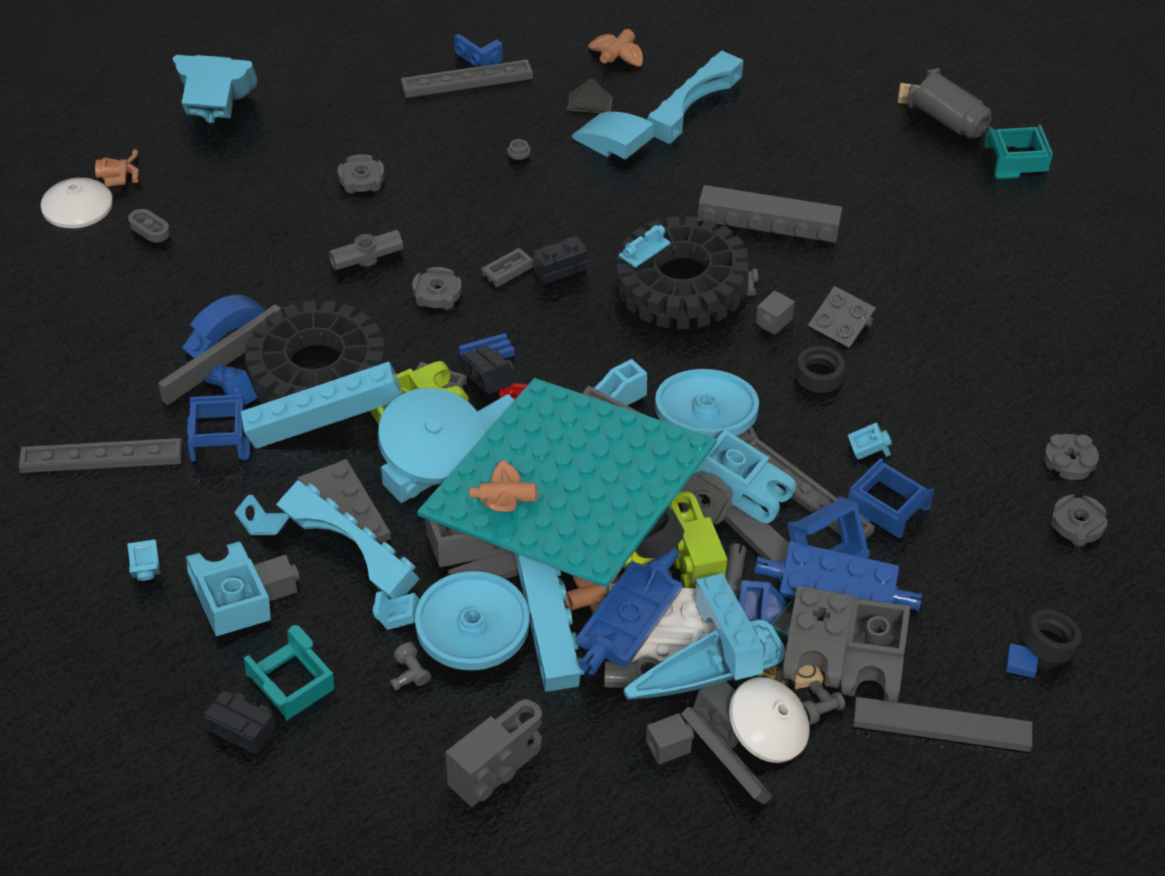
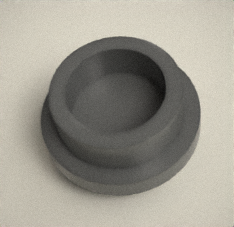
[508,139,530,160]

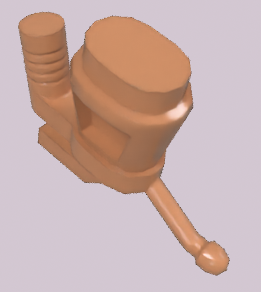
[95,149,139,187]

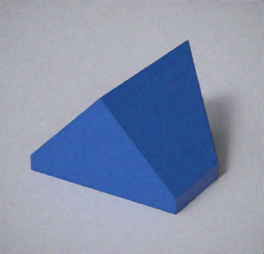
[738,580,789,624]

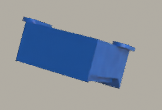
[187,394,250,461]
[848,458,935,539]
[787,497,870,558]

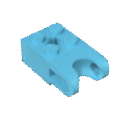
[693,429,796,523]
[186,541,271,636]

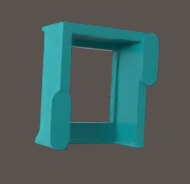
[984,125,1053,179]
[244,625,334,721]

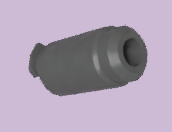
[908,69,992,139]

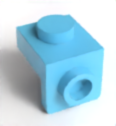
[128,539,161,581]
[373,591,420,630]

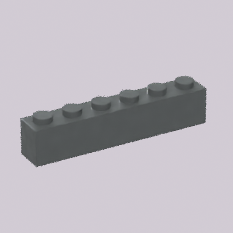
[698,185,842,243]

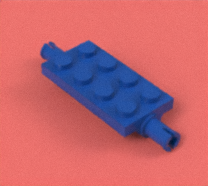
[754,541,922,611]
[576,548,682,675]

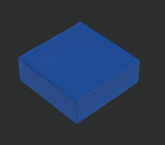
[1006,644,1038,678]

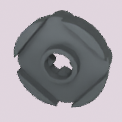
[338,154,384,193]
[412,267,461,309]
[1044,434,1099,480]
[680,471,733,524]
[1051,495,1107,546]

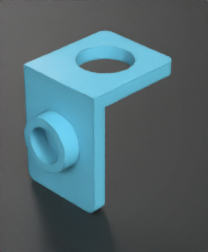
[235,495,289,535]

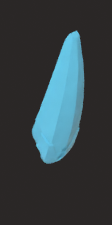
[624,620,785,699]

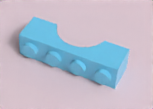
[696,573,764,680]

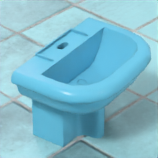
[173,55,257,123]

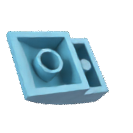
[572,112,654,159]

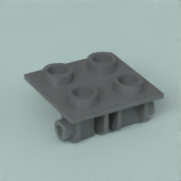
[808,286,876,348]

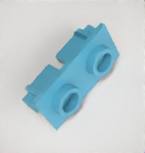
[619,225,671,268]

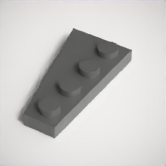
[297,459,391,543]

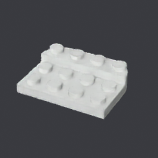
[609,583,717,663]

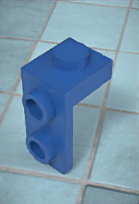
[454,34,503,67]
[204,365,258,405]

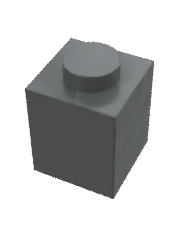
[755,291,795,335]
[254,555,300,601]
[646,713,694,764]

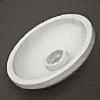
[41,178,113,228]
[729,677,810,763]

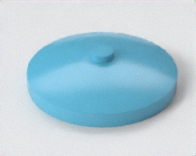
[655,369,759,439]
[378,388,485,484]
[415,571,529,670]

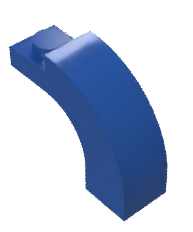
[182,295,266,358]

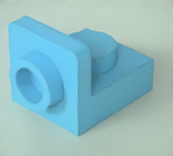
[848,422,892,460]

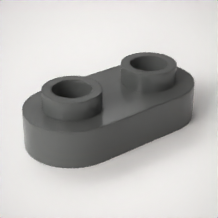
[128,209,170,243]

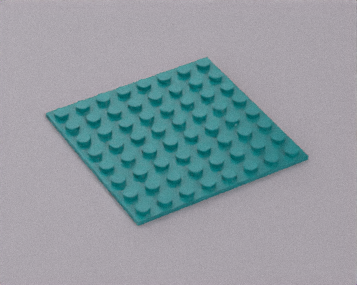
[417,378,717,588]

